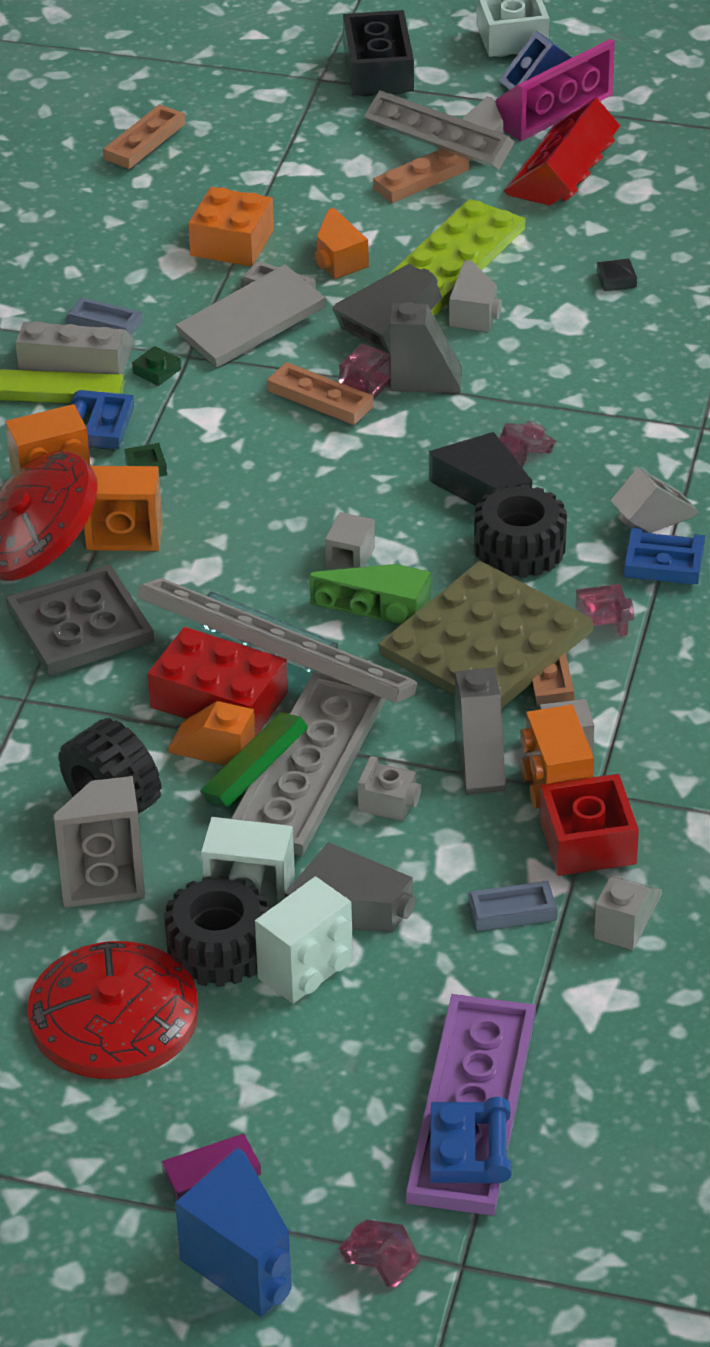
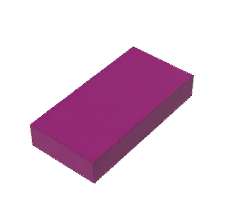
[162,1133,261,1200]

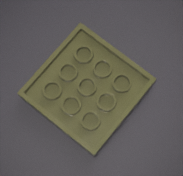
[378,561,594,709]

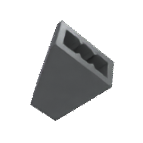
[332,264,442,355]
[390,302,462,393]
[455,668,506,795]
[285,842,416,932]

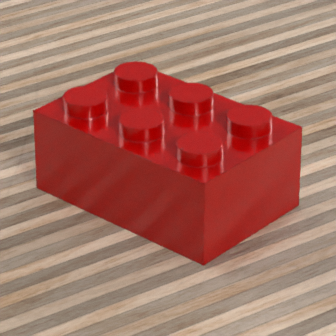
[147,627,288,736]

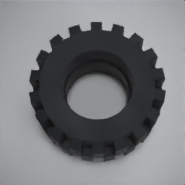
[474,485,567,578]
[58,718,162,815]
[164,876,269,987]

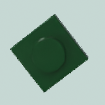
[132,346,181,386]
[124,443,167,477]

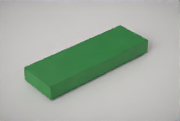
[200,712,308,807]

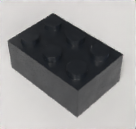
[343,10,414,97]

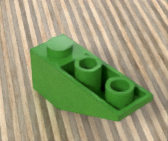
[309,564,431,625]

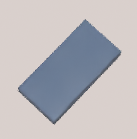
[66,297,143,335]
[468,881,558,931]

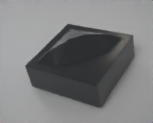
[597,258,637,291]

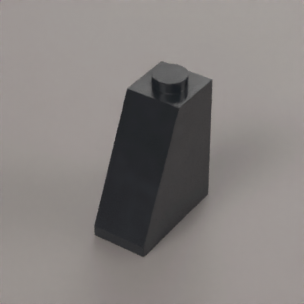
[429,432,532,506]

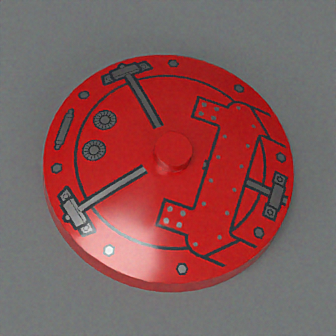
[0,451,98,581]
[28,941,199,1079]

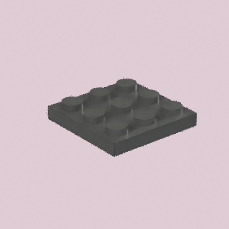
[6,564,154,676]

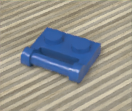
[71,390,134,449]
[624,528,705,585]
[430,1096,512,1183]

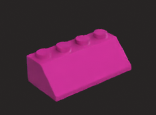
[496,39,615,141]

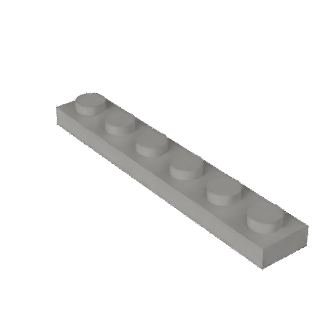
[364,90,515,170]

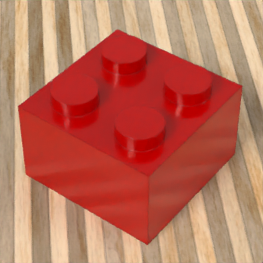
[539,774,639,876]

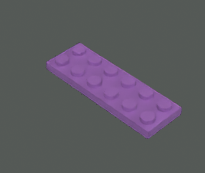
[406,994,536,1216]

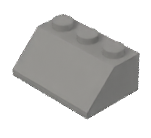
[16,321,134,374]
[53,776,145,908]

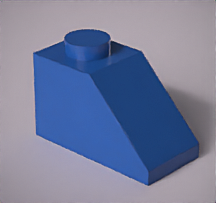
[499,30,573,90]

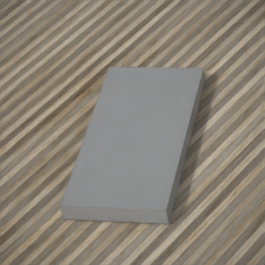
[176,264,326,368]

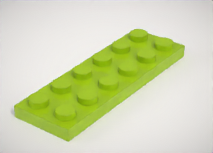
[388,199,525,316]

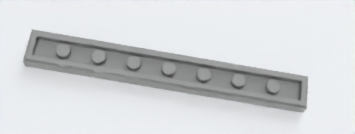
[137,578,418,703]

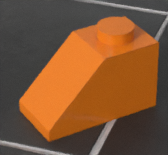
[315,208,369,279]
[168,701,255,766]

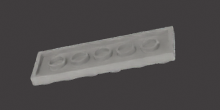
[231,672,386,856]

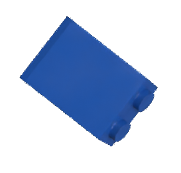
[175,1147,292,1317]

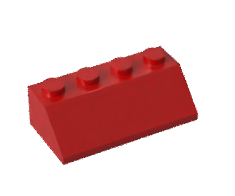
[503,97,621,206]

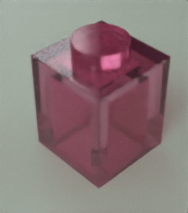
[339,343,391,400]

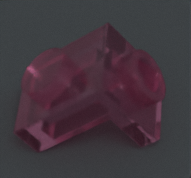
[499,421,556,468]
[575,584,634,636]
[338,1220,420,1288]

